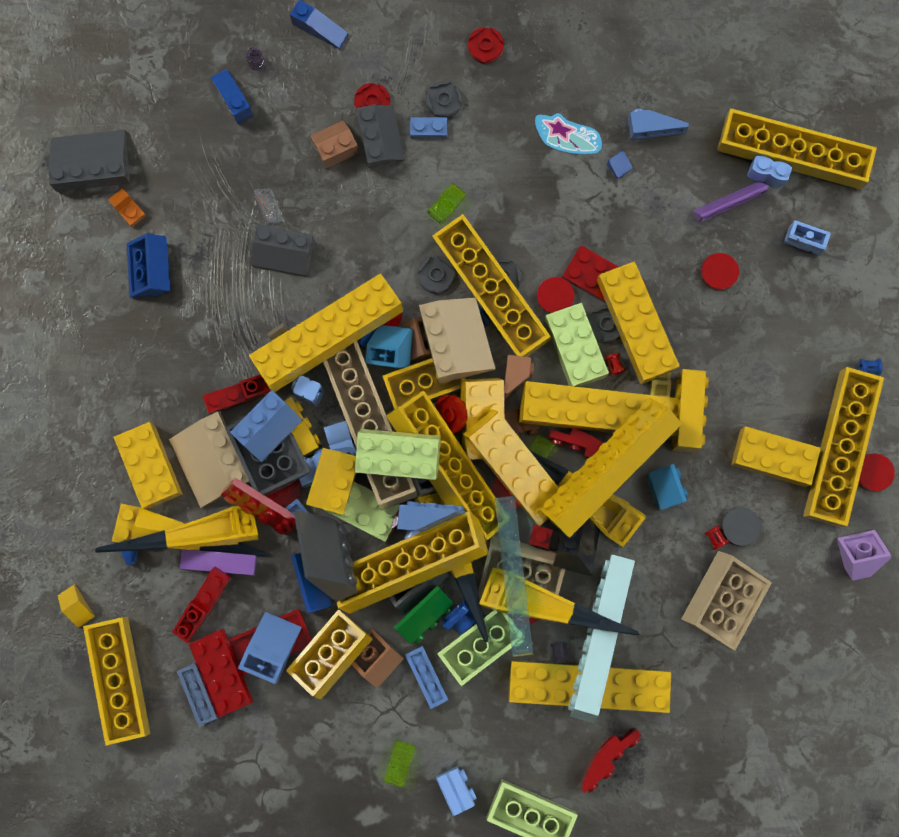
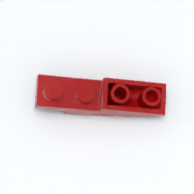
[202,375,271,415]
[548,428,603,459]
[172,566,231,644]
[580,728,642,793]

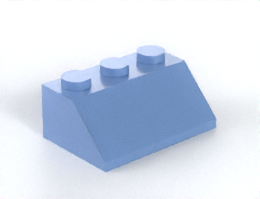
[230,390,303,462]

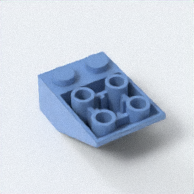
[397,501,468,531]
[238,612,302,684]

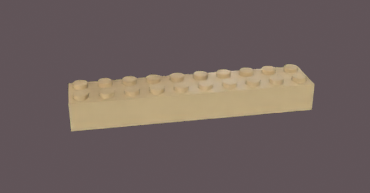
[324,341,418,511]

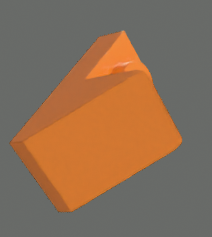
[108,188,146,227]

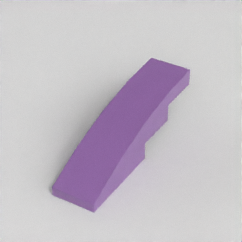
[180,549,257,575]

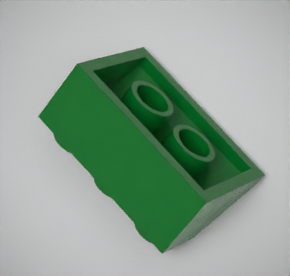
[394,586,454,644]

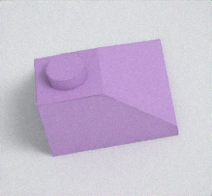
[837,530,891,581]

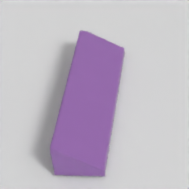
[693,182,769,223]

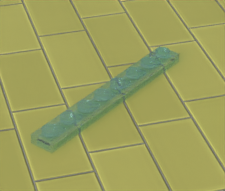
[495,496,533,657]

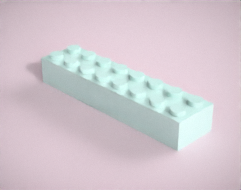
[568,555,635,723]

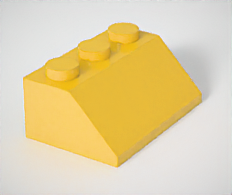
[306,448,356,515]

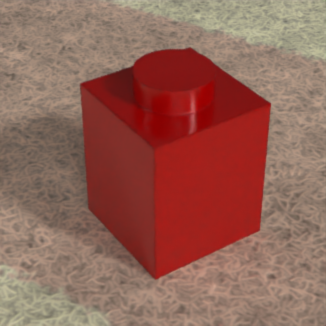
[528,525,553,549]

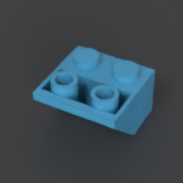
[366,325,413,368]
[646,464,688,511]

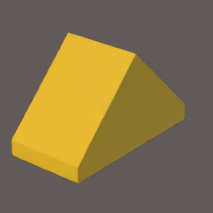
[57,584,95,628]

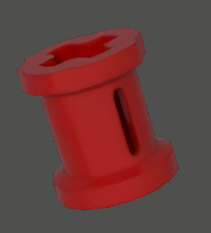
[603,353,626,376]
[704,525,729,550]

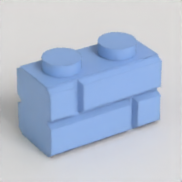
[784,220,831,255]
[291,375,324,407]
[436,766,477,816]

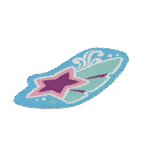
[535,113,602,154]

